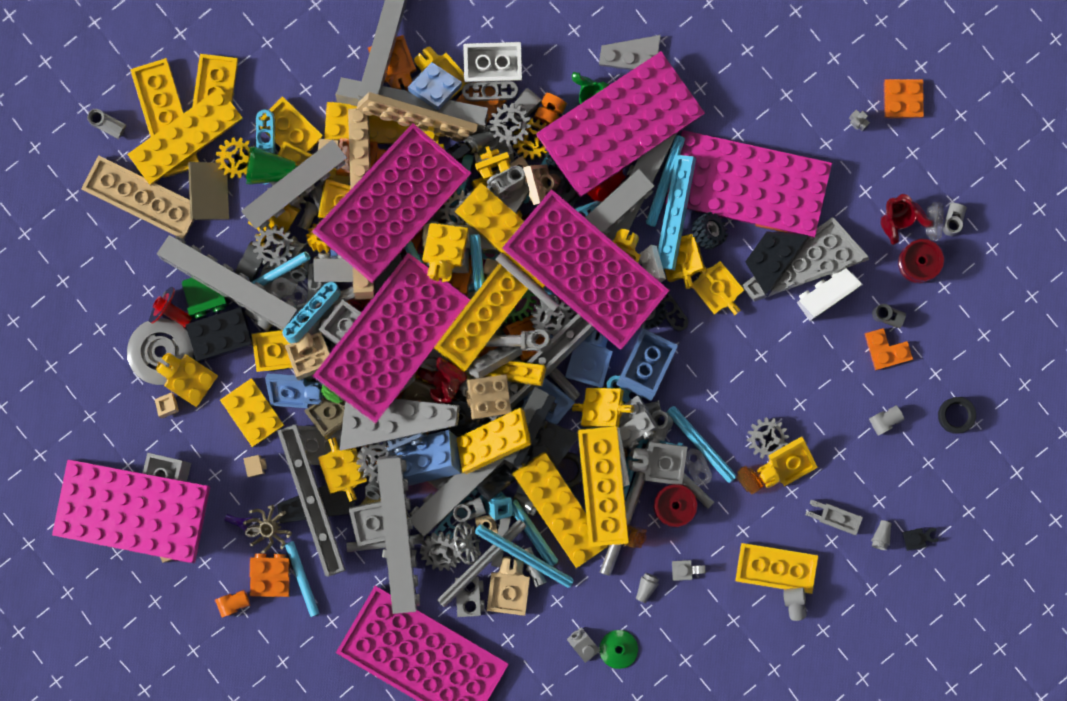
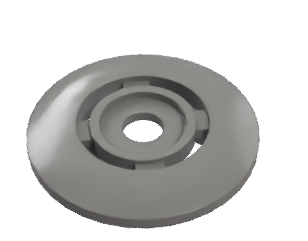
[127,318,194,385]

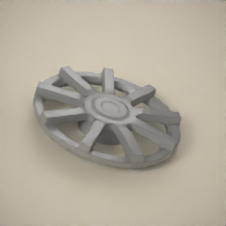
[454,521,481,565]

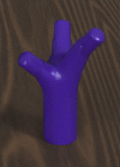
[224,514,253,531]

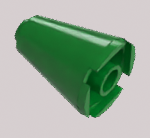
[246,146,298,185]

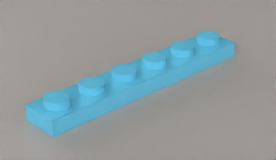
[658,155,696,270]

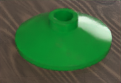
[599,630,638,669]

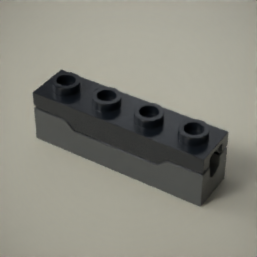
[503,387,558,467]

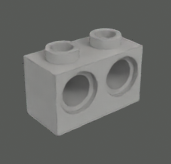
[455,577,485,617]

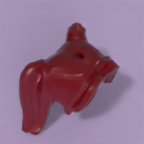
[880,194,934,245]
[418,357,468,404]

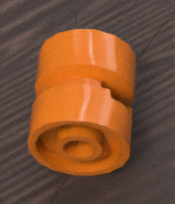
[534,93,568,126]

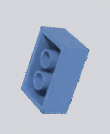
[616,329,678,401]
[397,430,461,486]

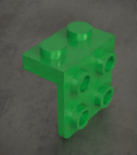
[182,278,229,319]

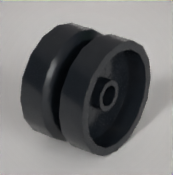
[443,390,480,437]

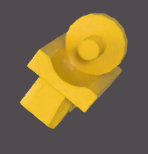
[475,146,511,181]

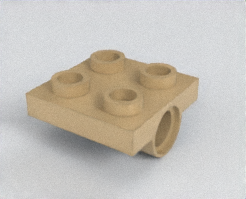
[524,164,561,205]
[285,332,329,380]
[466,375,511,419]

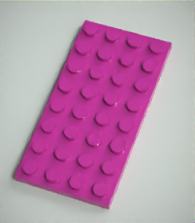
[536,51,705,197]
[313,123,471,283]
[665,130,832,238]
[502,189,669,350]
[313,253,470,424]
[52,460,210,563]
[336,585,509,701]

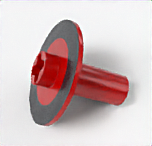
[149,287,192,327]

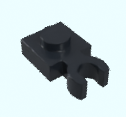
[902,528,939,551]

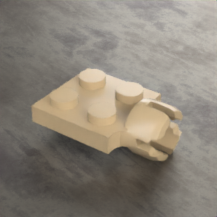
[487,557,530,616]

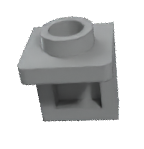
[567,628,600,663]

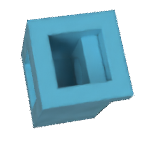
[484,492,513,520]

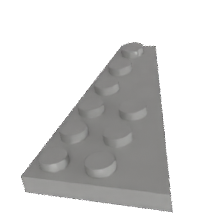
[742,217,869,302]
[340,399,460,451]

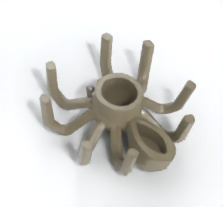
[243,505,292,553]

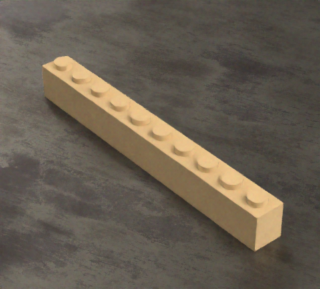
[348,109,375,299]

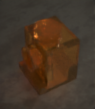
[624,524,647,548]

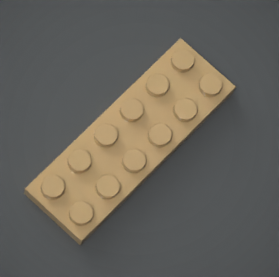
[356,92,478,142]
[81,155,194,240]

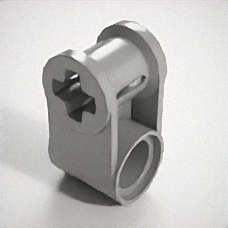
[510,88,542,125]
[487,166,525,199]

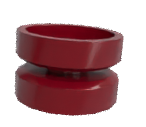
[898,239,944,284]
[653,484,697,527]

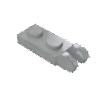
[805,500,863,535]

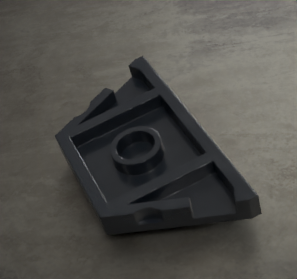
[745,232,809,297]

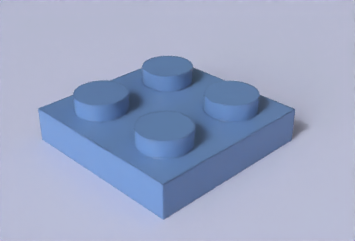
[408,62,462,111]

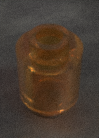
[736,465,763,495]

